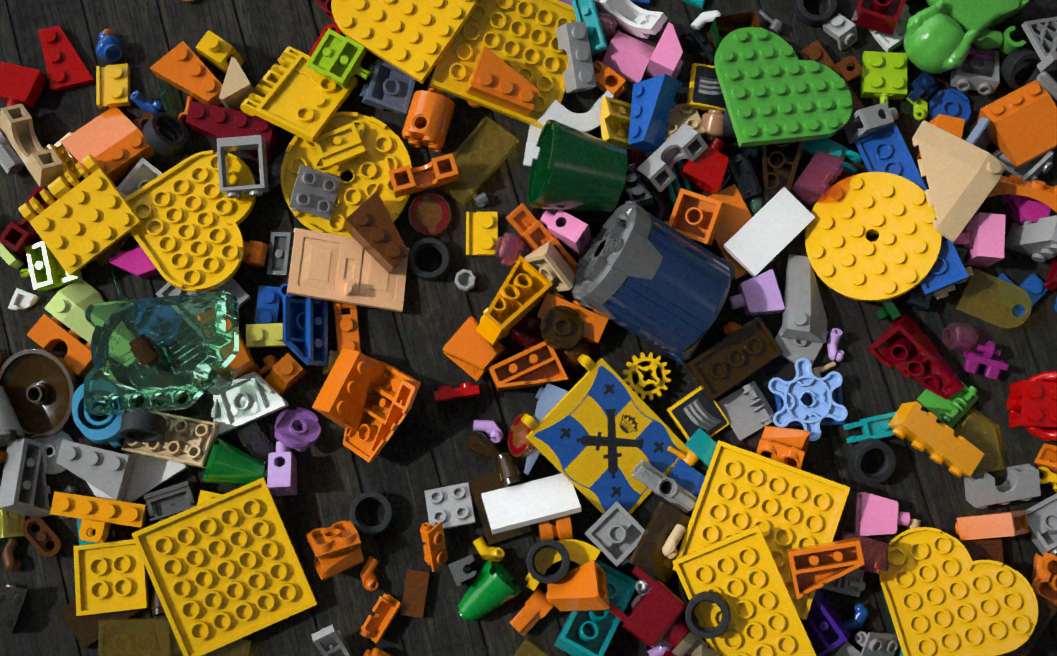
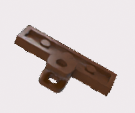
[799,40,864,117]

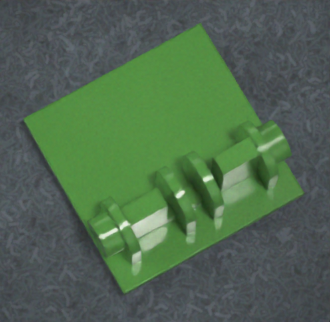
[916,382,979,428]

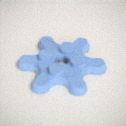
[768,358,848,441]

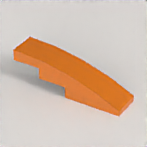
[505,203,577,275]

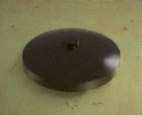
[0,348,78,439]

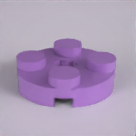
[274,407,321,452]

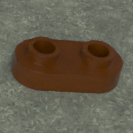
[22,517,63,557]

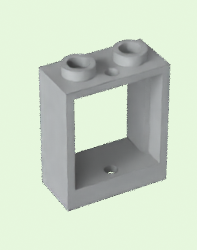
[217,135,269,198]

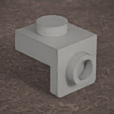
[823,13,858,51]

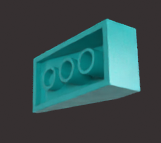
[554,560,638,656]

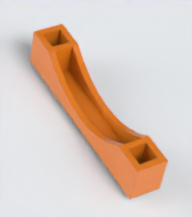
[987,175,1057,213]

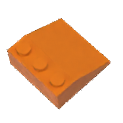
[978,80,1057,168]
[60,107,155,183]

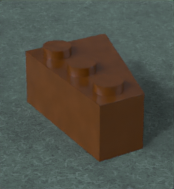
[343,191,409,274]

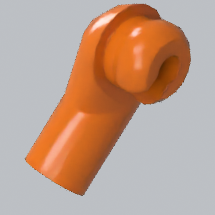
[360,556,379,591]

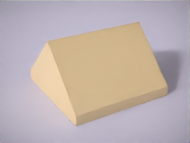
[219,57,257,110]
[524,241,575,293]

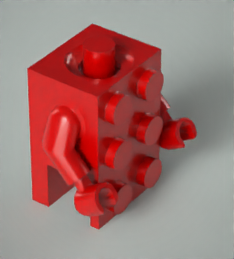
[1006,371,1057,441]

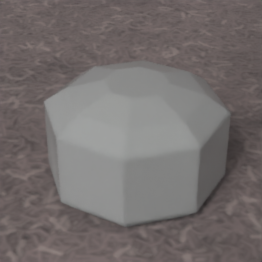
[454,269,476,292]

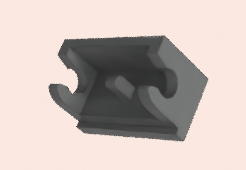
[448,554,478,586]

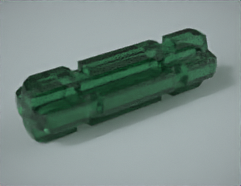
[157,81,179,118]

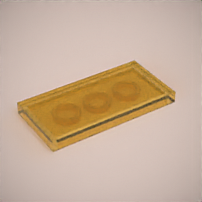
[437,116,520,207]

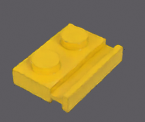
[96,63,131,109]
[314,122,366,169]
[466,212,498,256]

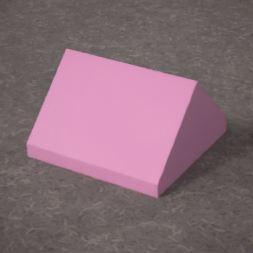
[602,31,655,84]

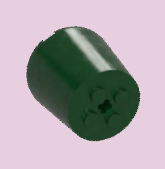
[527,119,628,213]

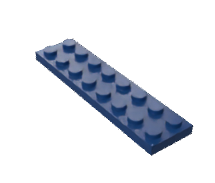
[854,123,969,296]

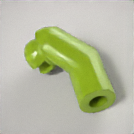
[905,90,928,121]

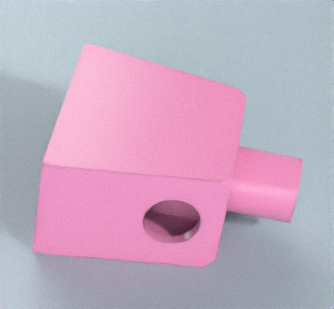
[540,210,592,255]
[854,492,910,536]

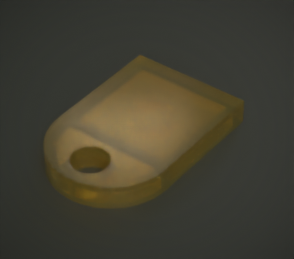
[956,269,1032,328]

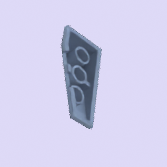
[524,383,569,476]

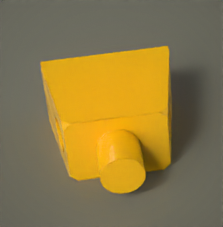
[196,31,245,74]

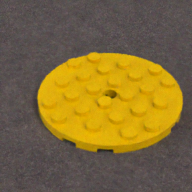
[280,112,412,238]
[805,172,942,302]

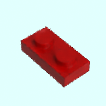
[434,382,480,403]

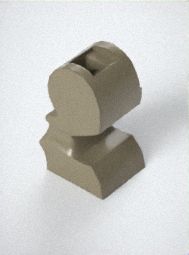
[672,631,719,656]

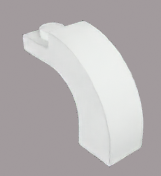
[595,0,668,39]
[538,90,614,133]

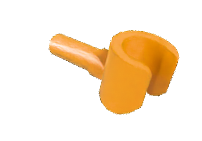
[668,446,699,466]

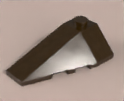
[762,141,805,203]

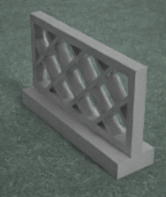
[1021,17,1057,73]

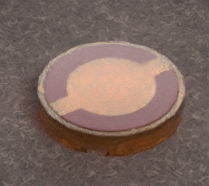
[408,193,451,236]
[508,413,539,459]

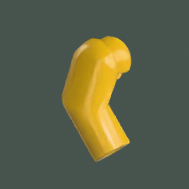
[473,536,505,562]

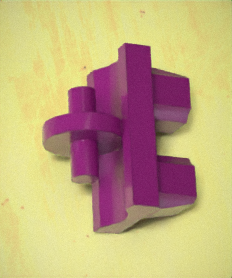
[962,341,1009,380]

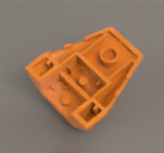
[343,355,421,463]

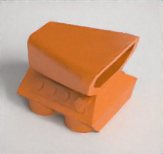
[443,316,505,381]
[756,426,811,470]
[307,520,364,580]
[1032,552,1057,605]

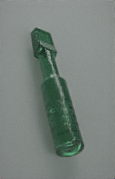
[879,587,896,634]

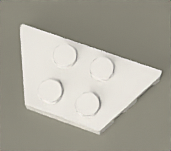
[211,372,289,437]

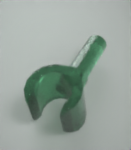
[750,198,765,214]

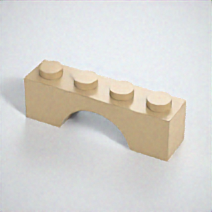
[0,104,63,187]

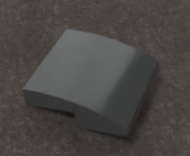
[267,232,294,278]

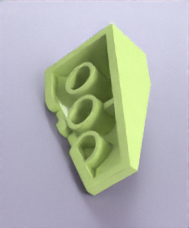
[44,279,132,366]

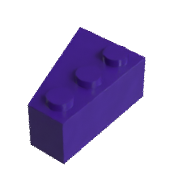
[800,589,852,656]

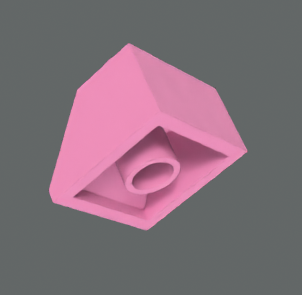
[645,22,684,79]

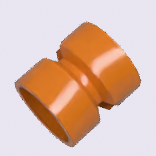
[538,515,573,540]

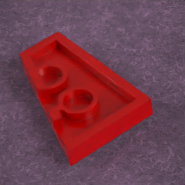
[38,25,96,92]

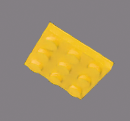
[74,539,149,616]

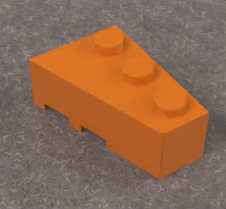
[150,41,223,106]
[488,341,568,391]
[312,348,374,432]

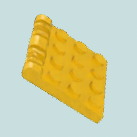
[240,47,357,143]
[18,154,142,276]

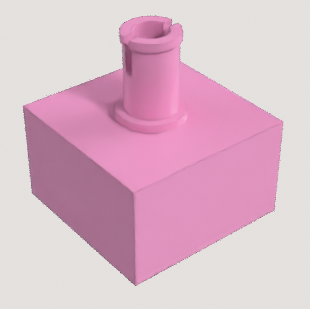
[952,212,1006,267]

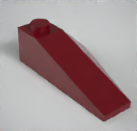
[868,313,964,400]

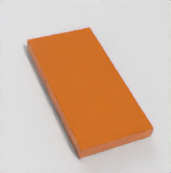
[708,184,775,280]

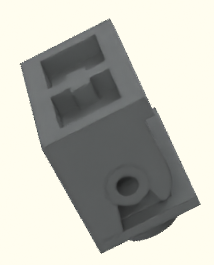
[143,481,198,522]

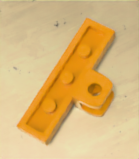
[50,492,147,543]

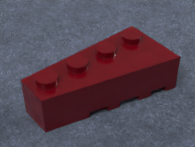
[185,101,280,165]

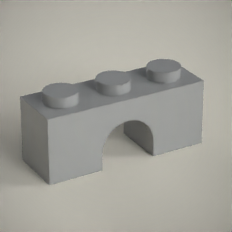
[556,21,596,93]
[637,123,708,192]
[964,463,1041,509]

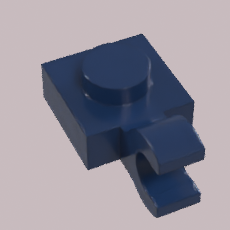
[908,71,940,102]

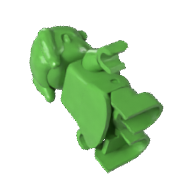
[904,0,1031,74]

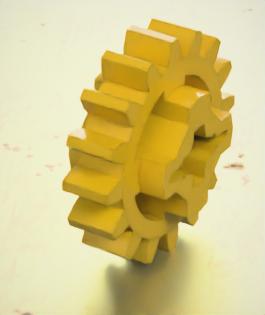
[622,352,671,401]

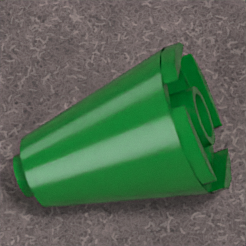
[202,438,268,485]
[458,558,521,622]

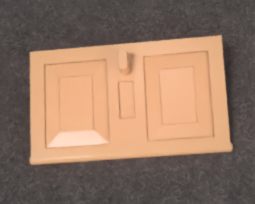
[287,228,410,312]

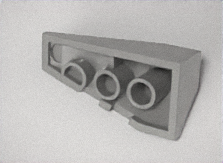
[781,254,827,343]

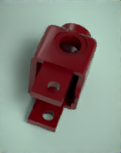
[607,566,690,649]

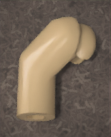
[662,524,686,559]

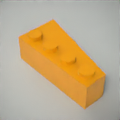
[476,256,553,345]
[888,401,984,478]

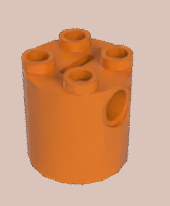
[402,88,455,152]

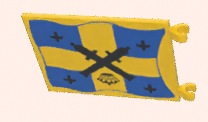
[521,354,689,515]

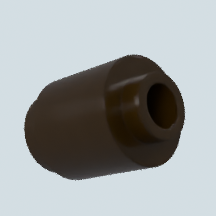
[129,334,162,369]

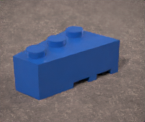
[628,74,683,153]

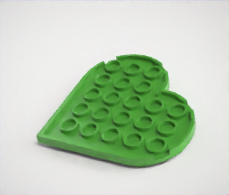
[714,27,852,148]

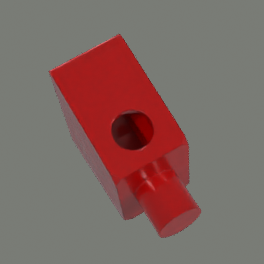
[0,62,48,108]
[677,138,729,194]

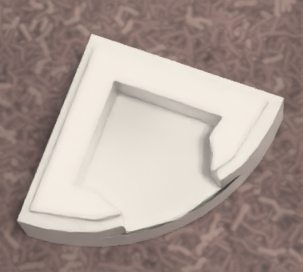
[8,288,39,311]

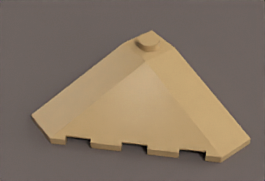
[912,120,1006,242]

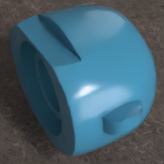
[72,375,133,448]

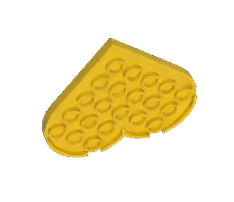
[331,0,478,84]
[125,150,256,292]
[879,527,1038,656]

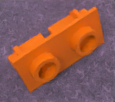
[420,521,448,572]
[360,593,402,644]

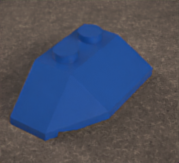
[283,294,328,367]

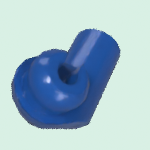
[130,91,164,115]
[843,603,869,631]

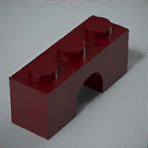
[0,185,58,257]

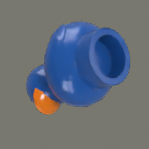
[96,29,123,62]

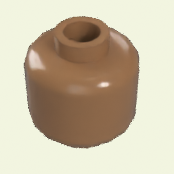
[701,109,726,141]

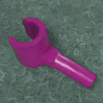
[964,46,992,62]

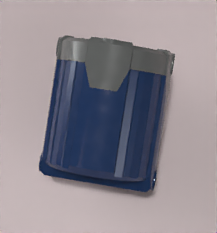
[572,201,736,363]

